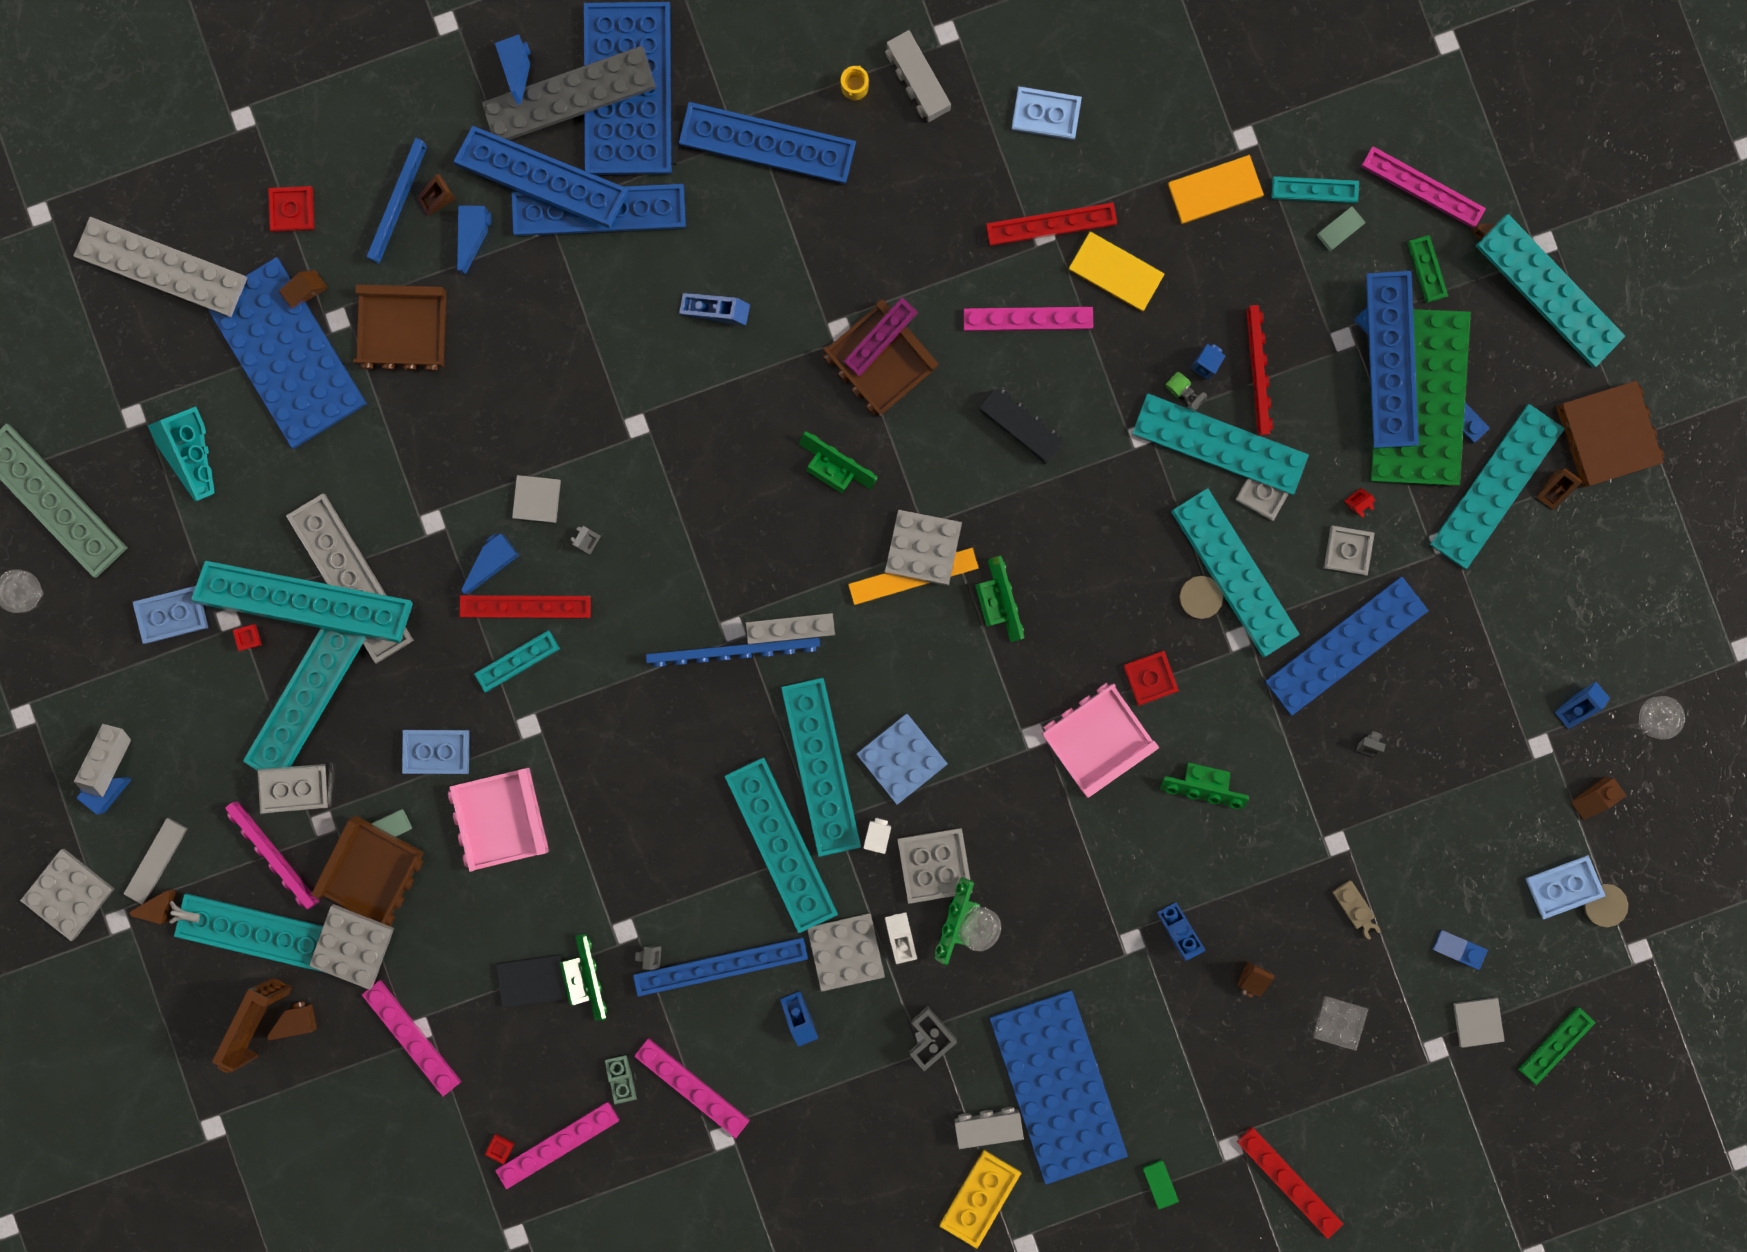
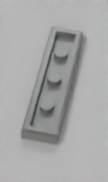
[124,818,188,905]

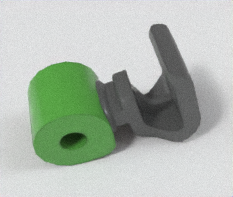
[1165,372,1207,413]

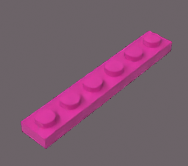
[1361,147,1486,229]
[964,307,1093,331]
[225,802,319,909]
[362,980,462,1096]
[634,1038,750,1138]
[495,1101,619,1189]

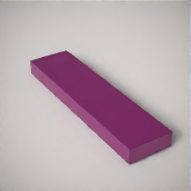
[843,297,918,376]

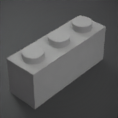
[74,724,131,797]
[954,1107,1024,1149]

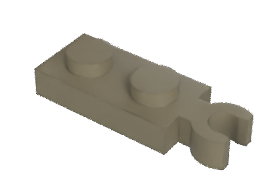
[1332,880,1381,939]

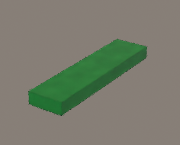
[1518,1007,1595,1085]

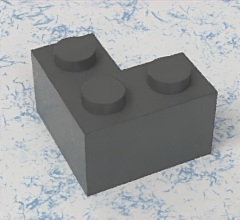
[909,1006,957,1071]

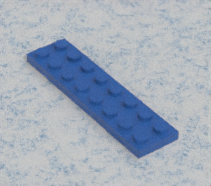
[679,102,856,185]
[454,126,628,229]
[512,184,686,236]
[1366,271,1419,448]
[1264,577,1429,716]

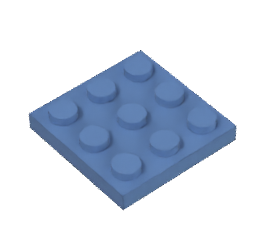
[857,714,947,804]

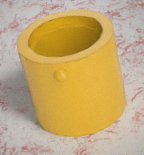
[841,66,869,101]

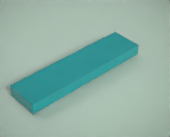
[1271,176,1359,204]
[474,630,560,693]

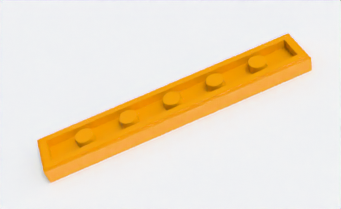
[848,548,978,605]

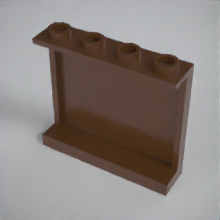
[353,285,447,371]
[823,299,939,417]
[1556,380,1664,488]
[311,816,424,926]
[212,977,293,1073]

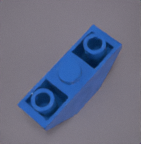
[1157,903,1205,961]

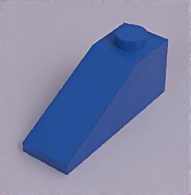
[495,35,531,105]
[457,206,492,274]
[679,293,750,325]
[462,534,520,594]

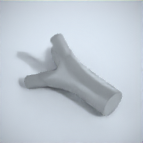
[169,901,200,924]

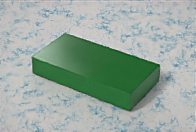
[1142,1160,1179,1209]

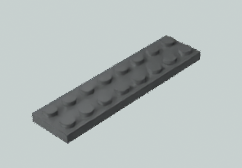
[482,46,657,142]

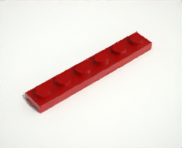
[986,202,1117,246]
[1247,305,1273,437]
[460,596,591,618]
[1236,1127,1343,1239]

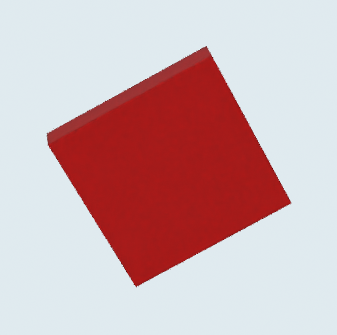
[268,186,315,232]
[1123,651,1179,706]

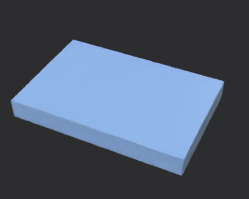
[1011,86,1082,140]
[1525,855,1605,919]

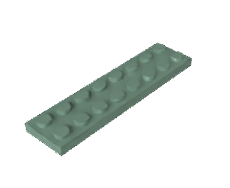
[0,423,128,578]

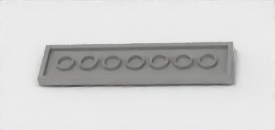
[74,217,247,317]
[286,493,414,663]

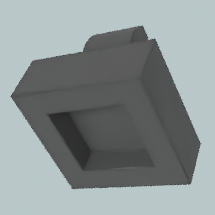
[571,526,601,554]
[1356,731,1386,759]
[635,945,662,970]

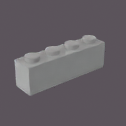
[885,30,951,122]
[746,613,835,644]

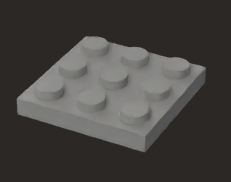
[885,510,962,586]
[898,828,972,904]
[20,849,114,941]
[309,904,394,990]
[808,913,885,991]

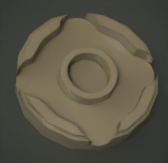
[1179,576,1223,619]
[1583,883,1628,927]

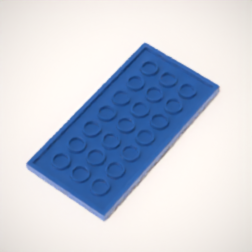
[584,2,672,175]
[207,257,367,449]
[989,990,1128,1184]

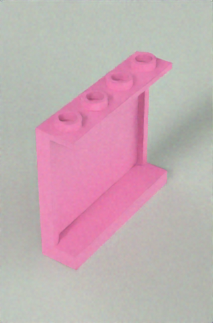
[1041,683,1159,798]
[448,768,549,872]

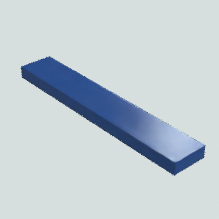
[367,138,427,264]

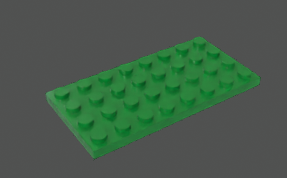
[1371,309,1471,486]

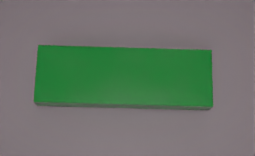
[1407,235,1448,303]

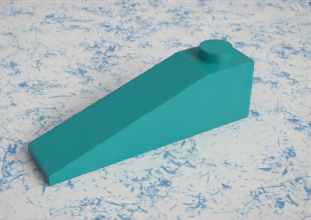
[148,407,215,501]

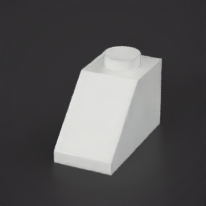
[864,818,891,854]
[885,913,917,964]

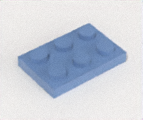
[133,586,208,644]
[402,730,469,774]

